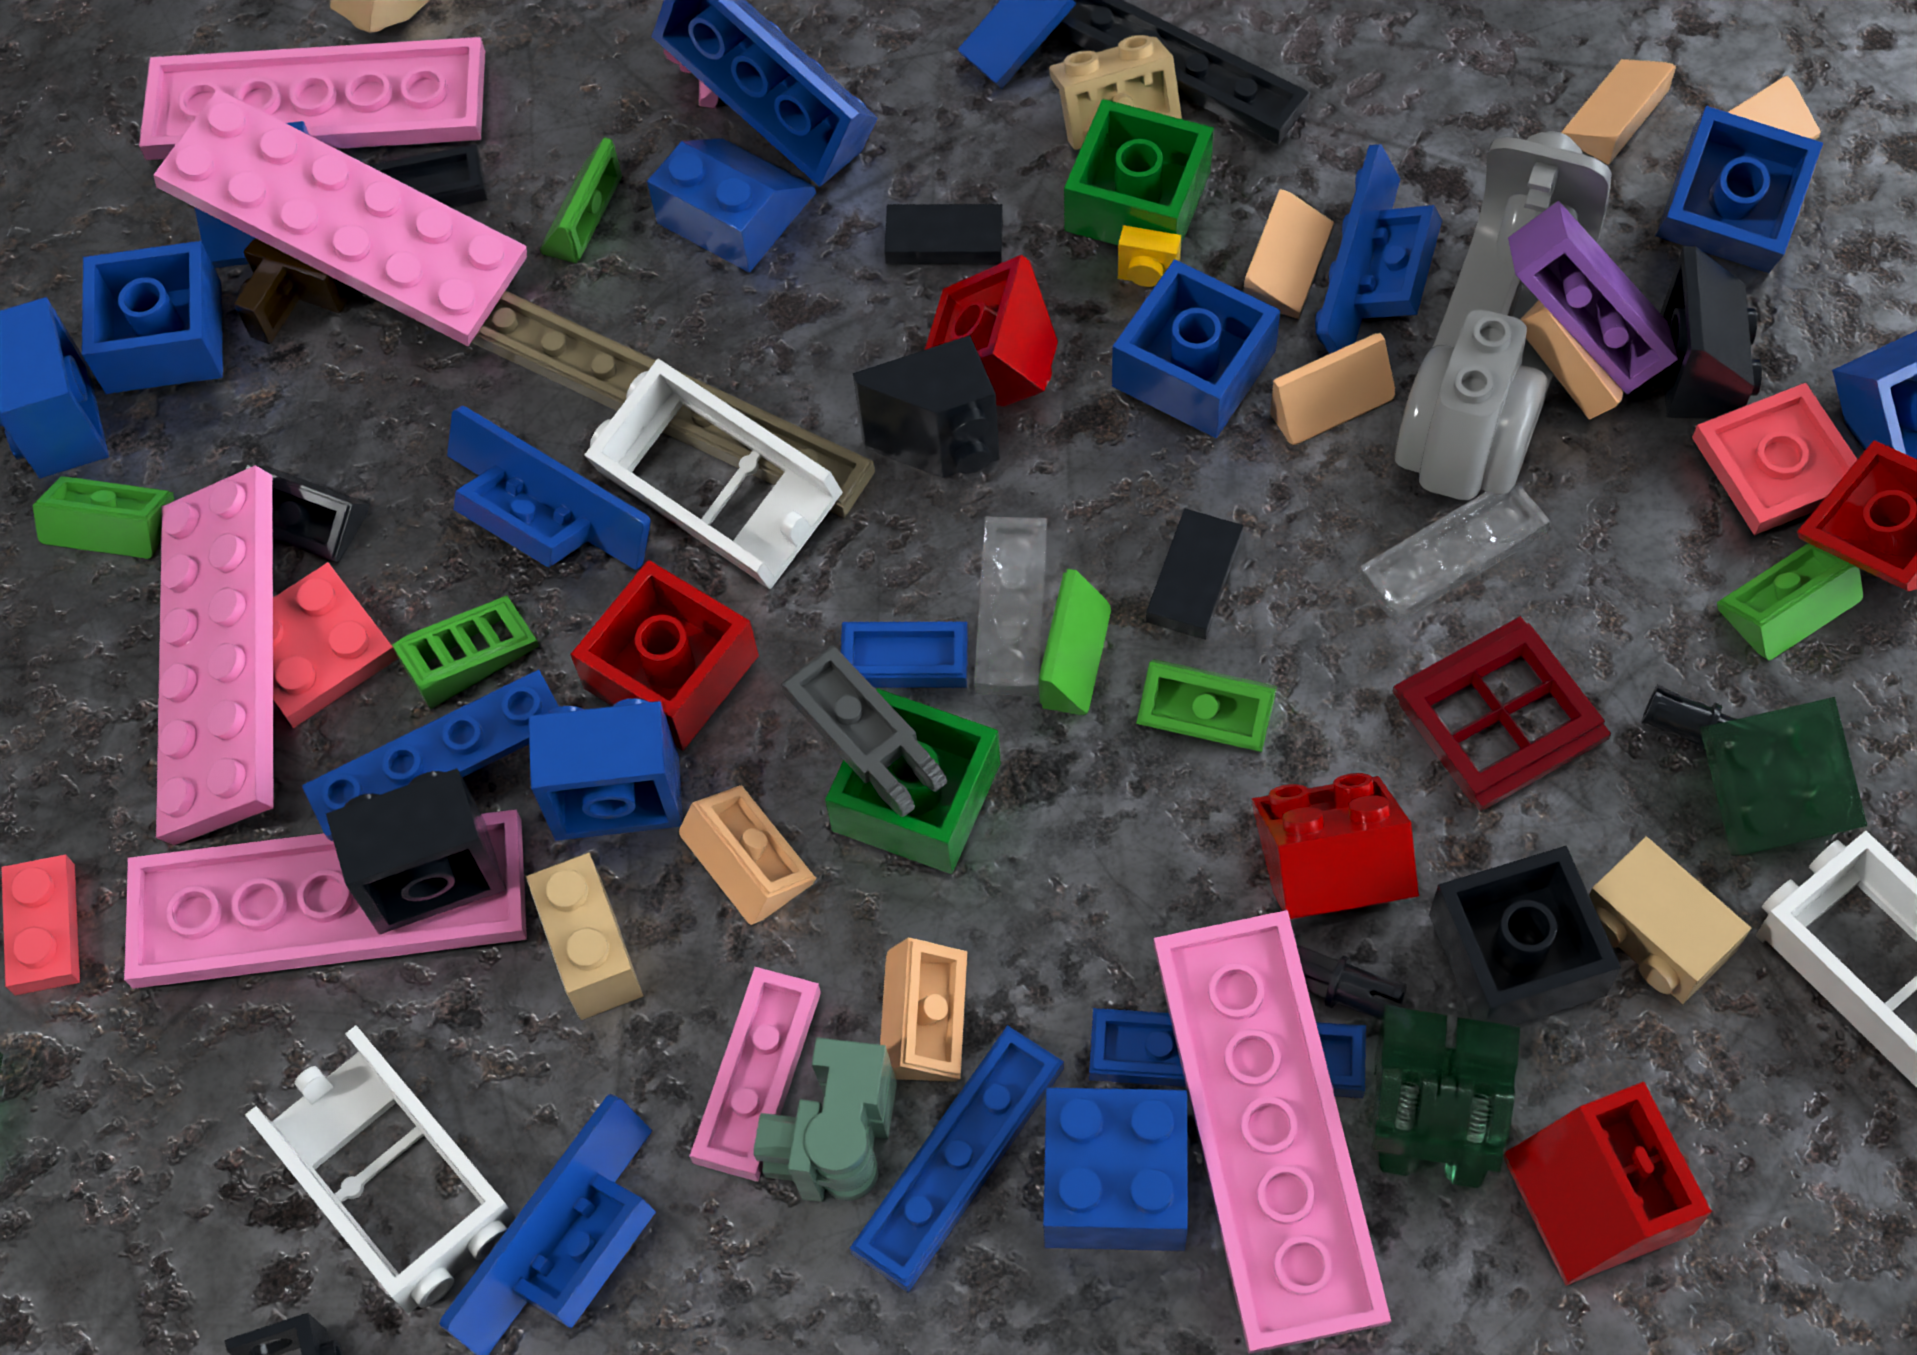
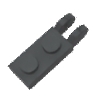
[781,645,947,817]

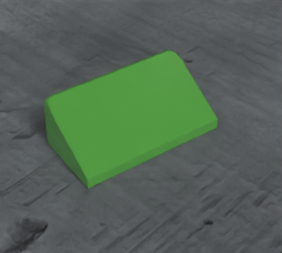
[539,137,622,263]
[32,476,174,559]
[1717,543,1864,660]
[1039,569,1111,715]
[1136,659,1278,752]

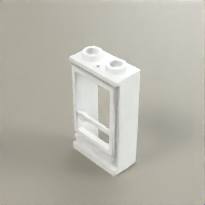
[585,358,843,590]
[1755,831,1917,1088]
[245,1025,516,1314]

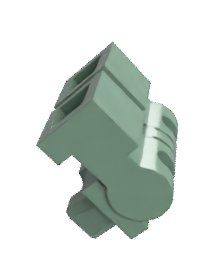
[753,1037,897,1202]

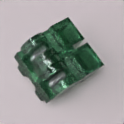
[1372,1005,1520,1188]

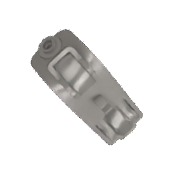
[1395,131,1612,500]

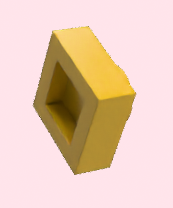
[1118,225,1181,287]

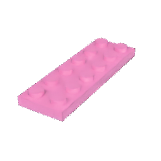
[139,37,485,160]
[154,89,527,347]
[156,465,274,845]
[124,809,527,989]
[1153,910,1391,1354]

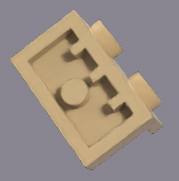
[1049,35,1182,150]

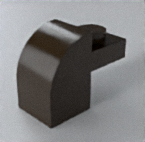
[234,238,355,345]

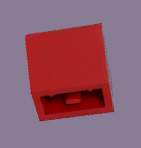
[1252,773,1419,919]
[1502,1081,1712,1286]

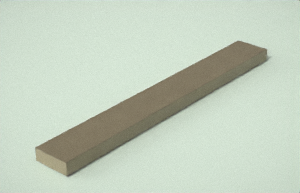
[471,291,875,518]

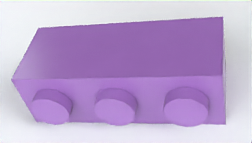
[1508,201,1678,394]

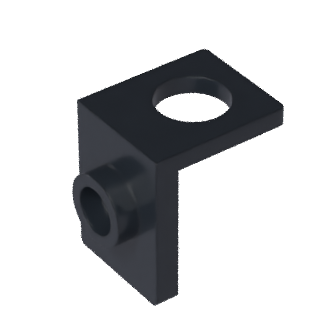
[225,1313,343,1355]

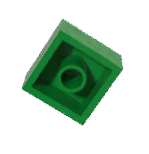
[1064,99,1214,245]
[825,688,1001,874]

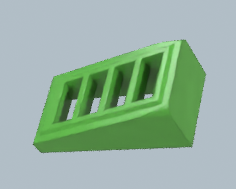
[391,595,539,709]

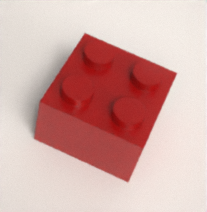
[570,559,759,751]

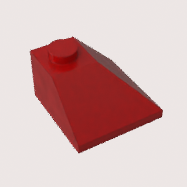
[924,254,1058,407]
[1797,440,1917,592]

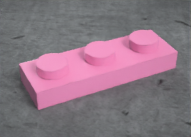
[690,967,821,1182]

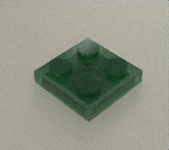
[1700,697,1868,856]

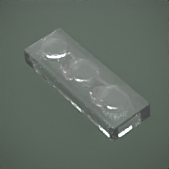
[1358,481,1550,625]
[974,517,1048,697]

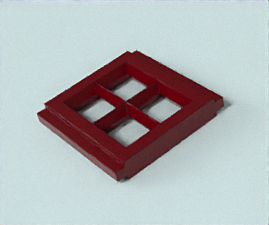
[1392,616,1611,812]

